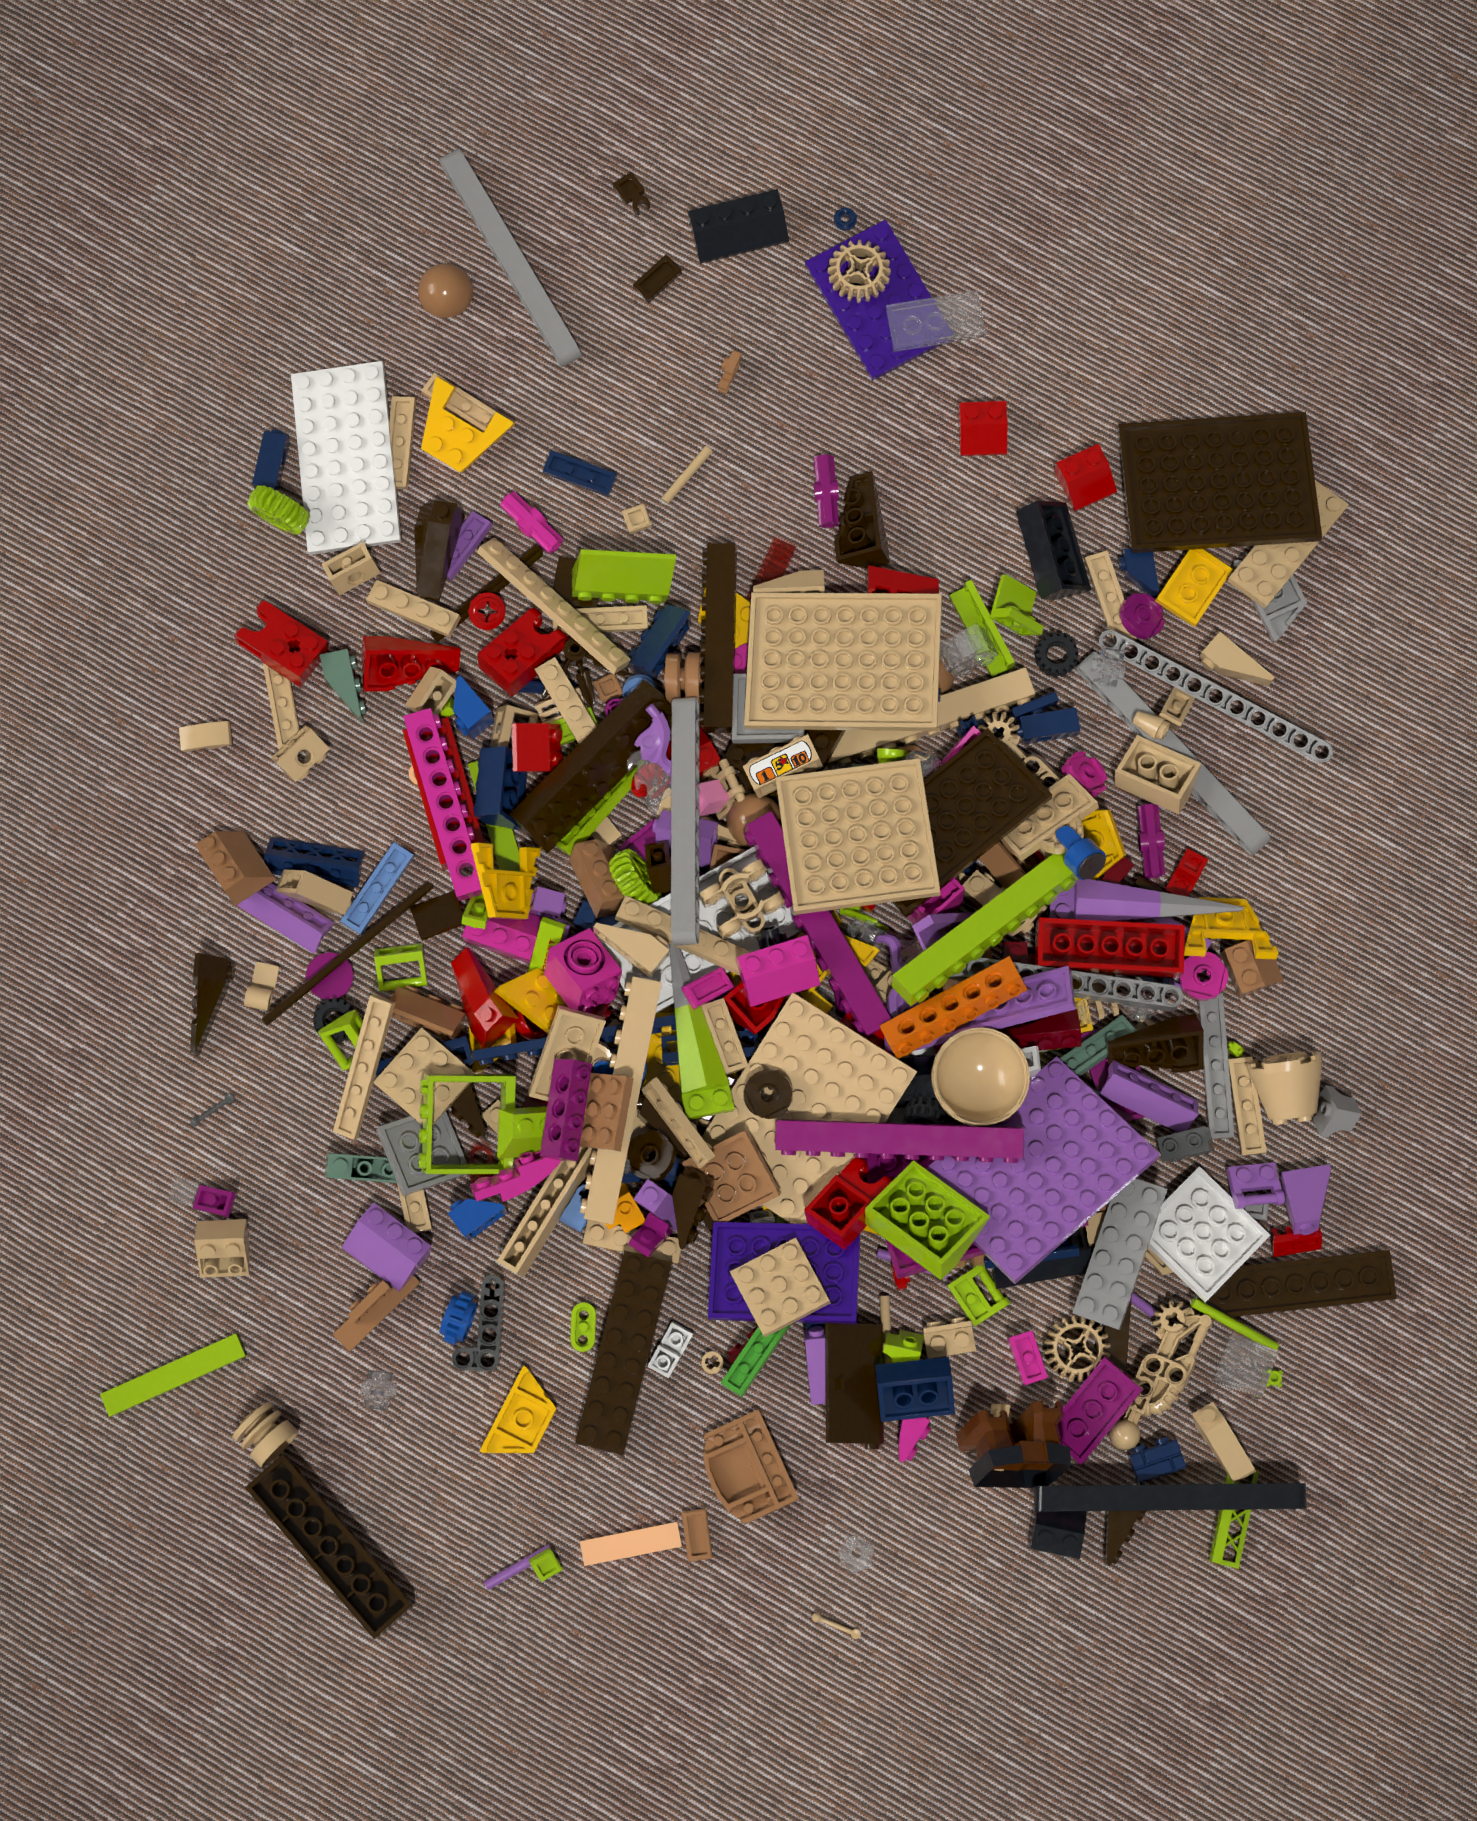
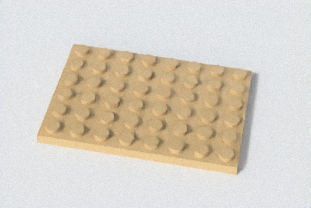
[744,593,942,731]
[690,993,918,1224]

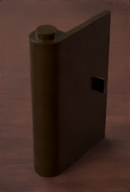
[825,1322,884,1450]

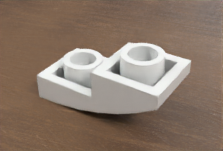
[647,1321,694,1378]

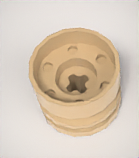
[232,1401,299,1468]

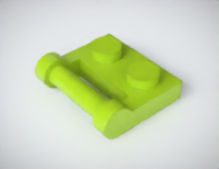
[947,1266,1011,1327]

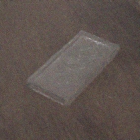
[886,290,986,352]

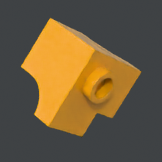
[605,1183,646,1234]

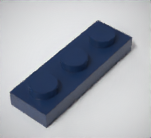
[543,450,617,497]

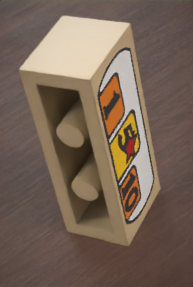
[743,735,823,798]

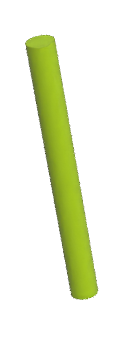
[1191,1298,1279,1352]

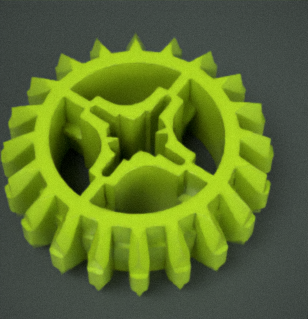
[247,486,310,535]
[609,849,662,906]

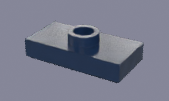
[1010,692,1059,721]

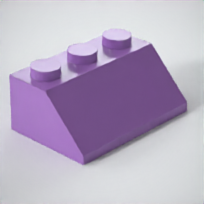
[342,1203,431,1292]

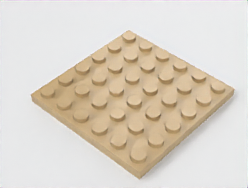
[775,758,940,915]

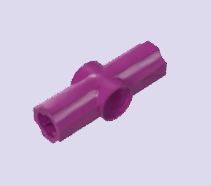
[814,454,839,528]
[1137,804,1165,879]

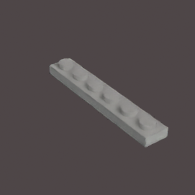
[1198,993,1234,1139]

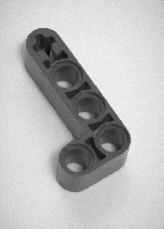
[452,1275,505,1373]

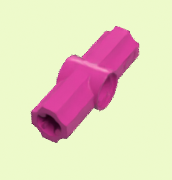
[500,491,563,555]

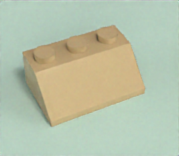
[1115,735,1202,814]

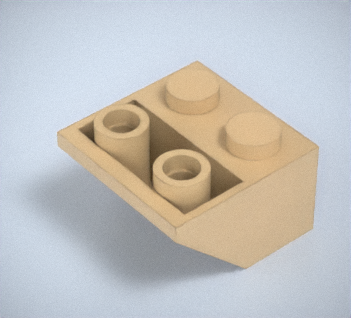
[194,1219,250,1278]

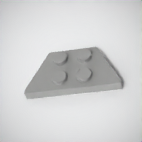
[1233,560,1307,644]

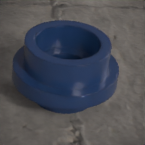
[834,208,857,231]

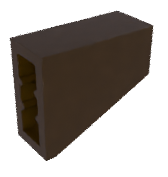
[636,1095,699,1158]

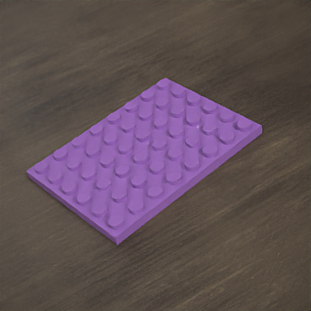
[926,1056,1160,1284]

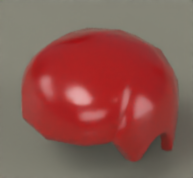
[514,1009,547,1040]

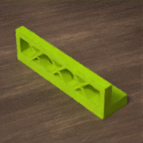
[949,580,1015,679]
[1209,1470,1259,1569]

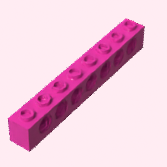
[403,708,483,901]

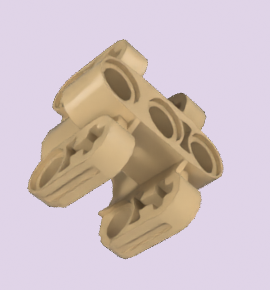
[699,859,785,940]

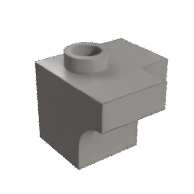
[1313,1085,1362,1138]

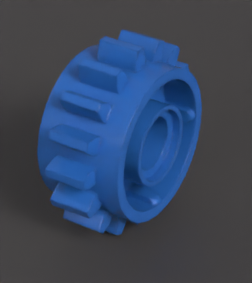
[439,1291,478,1345]

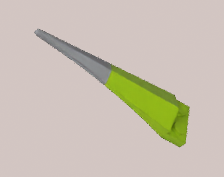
[669,944,735,1120]

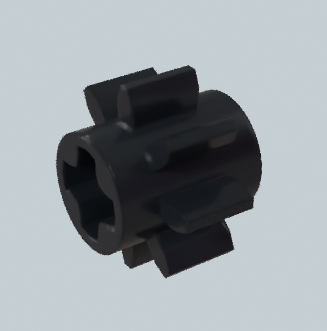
[757,925,788,950]

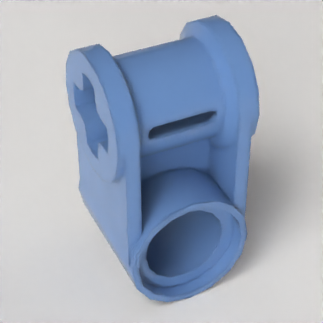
[559,1185,589,1233]

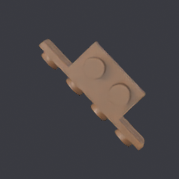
[333,1275,420,1351]

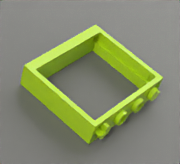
[418,1074,516,1174]

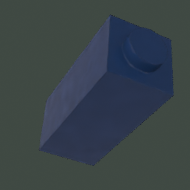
[252,430,290,491]
[1015,707,1080,745]

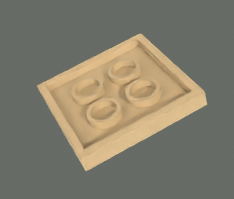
[373,1027,475,1126]
[730,1238,831,1338]

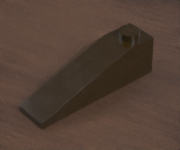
[834,471,890,569]
[414,500,465,601]
[190,953,235,1056]
[1107,1014,1204,1073]

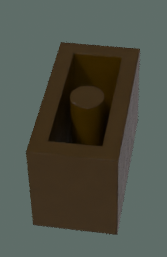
[645,840,671,894]

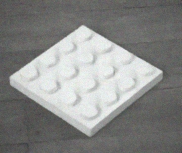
[1148,1166,1270,1302]

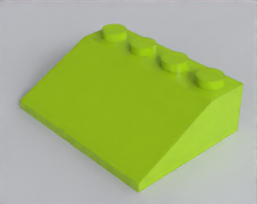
[572,549,676,604]
[865,1160,990,1280]

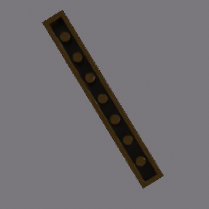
[699,543,737,733]

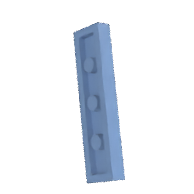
[340,842,414,935]

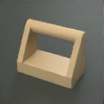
[489,705,539,750]

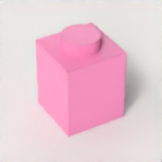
[699,779,730,817]

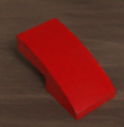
[1164,848,1209,897]

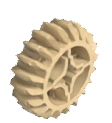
[828,240,891,303]
[1044,1315,1111,1382]

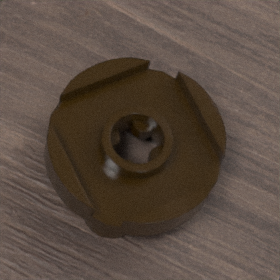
[743,1069,793,1119]
[627,1130,677,1181]

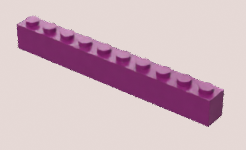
[743,811,891,1038]
[775,1119,1025,1163]

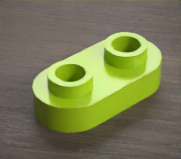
[570,1302,596,1352]

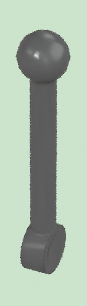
[190,1094,235,1127]

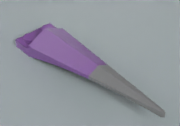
[1048,879,1244,922]

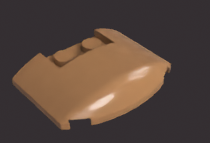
[703,1409,799,1524]

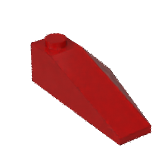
[361,636,461,692]
[724,937,796,1035]
[451,947,519,1049]

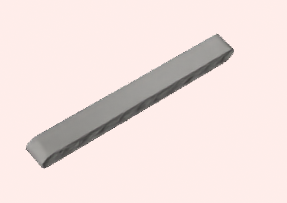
[439,148,582,368]
[1099,630,1333,763]
[1076,651,1271,856]
[671,697,700,946]
[948,957,1183,1011]

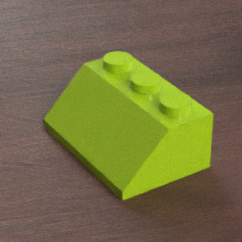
[497,1106,547,1159]

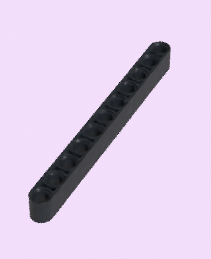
[1034,1483,1307,1512]

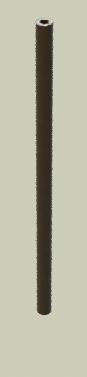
[261,881,433,1026]

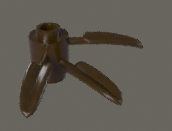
[542,638,629,708]

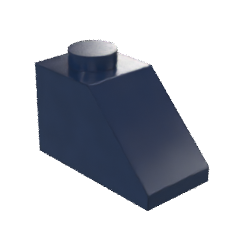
[1118,548,1159,598]

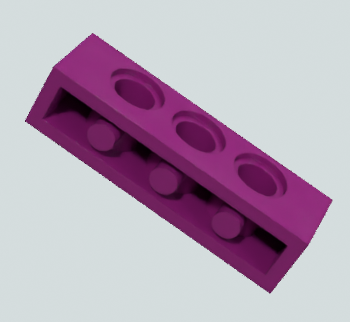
[540,1059,592,1161]

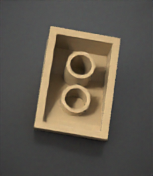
[593,923,669,979]

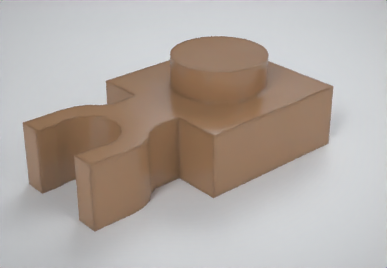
[718,350,742,395]

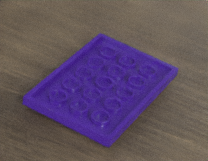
[805,220,954,381]
[708,1222,861,1324]

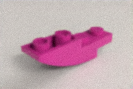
[470,1150,561,1202]
[898,1417,931,1463]

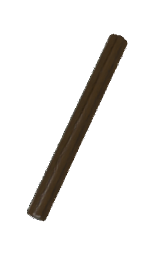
[430,545,543,642]

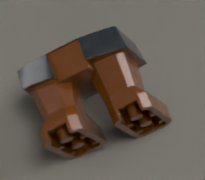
[956,1401,1071,1488]

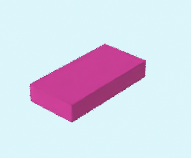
[681,967,734,1010]

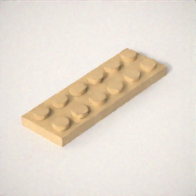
[1227,480,1349,609]

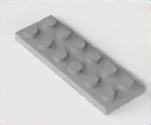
[1073,1178,1168,1330]

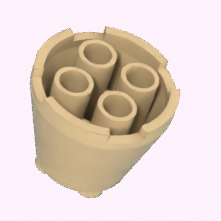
[1248,1051,1322,1125]

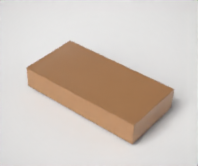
[681,1509,713,1562]

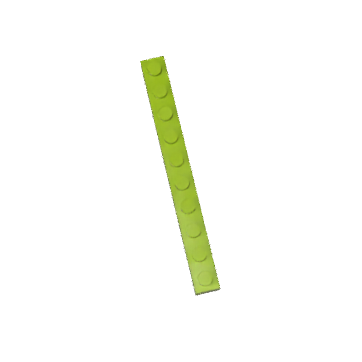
[892,853,1078,1006]

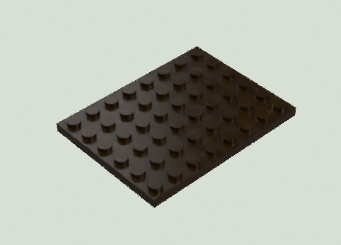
[1118,412,1322,553]

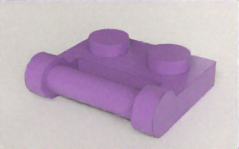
[1226,1162,1285,1209]

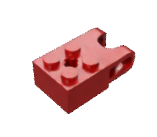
[234,601,328,688]
[477,607,569,697]
[804,1157,894,1250]

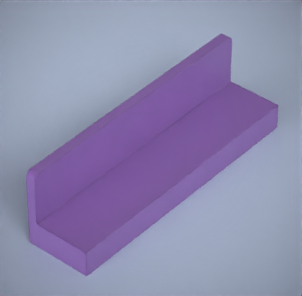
[237,883,334,953]
[912,912,975,951]
[1100,1060,1199,1133]

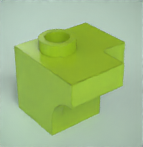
[883,1330,924,1363]

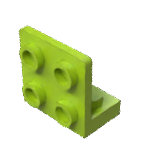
[990,574,1044,636]

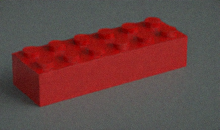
[402,717,485,870]
[1035,917,1185,978]

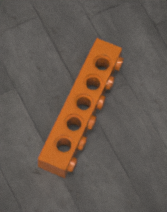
[880,956,1028,1059]

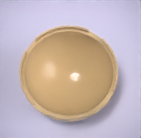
[931,1028,1030,1126]

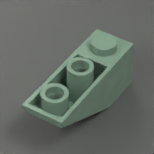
[320,649,367,723]
[324,1153,397,1183]

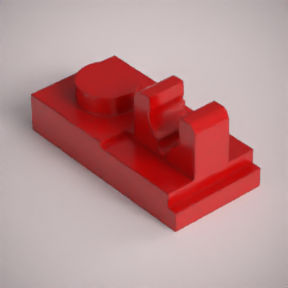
[1272,1226,1322,1257]

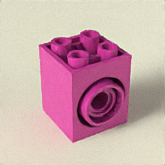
[907,878,965,924]
[544,928,622,1013]

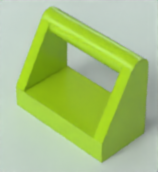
[374,943,428,992]
[318,1010,363,1071]

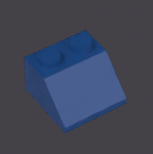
[453,676,494,740]
[448,1199,508,1241]

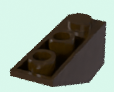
[450,1084,488,1140]
[672,1167,715,1250]
[1104,1511,1147,1566]

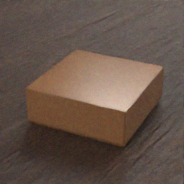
[593,674,623,705]

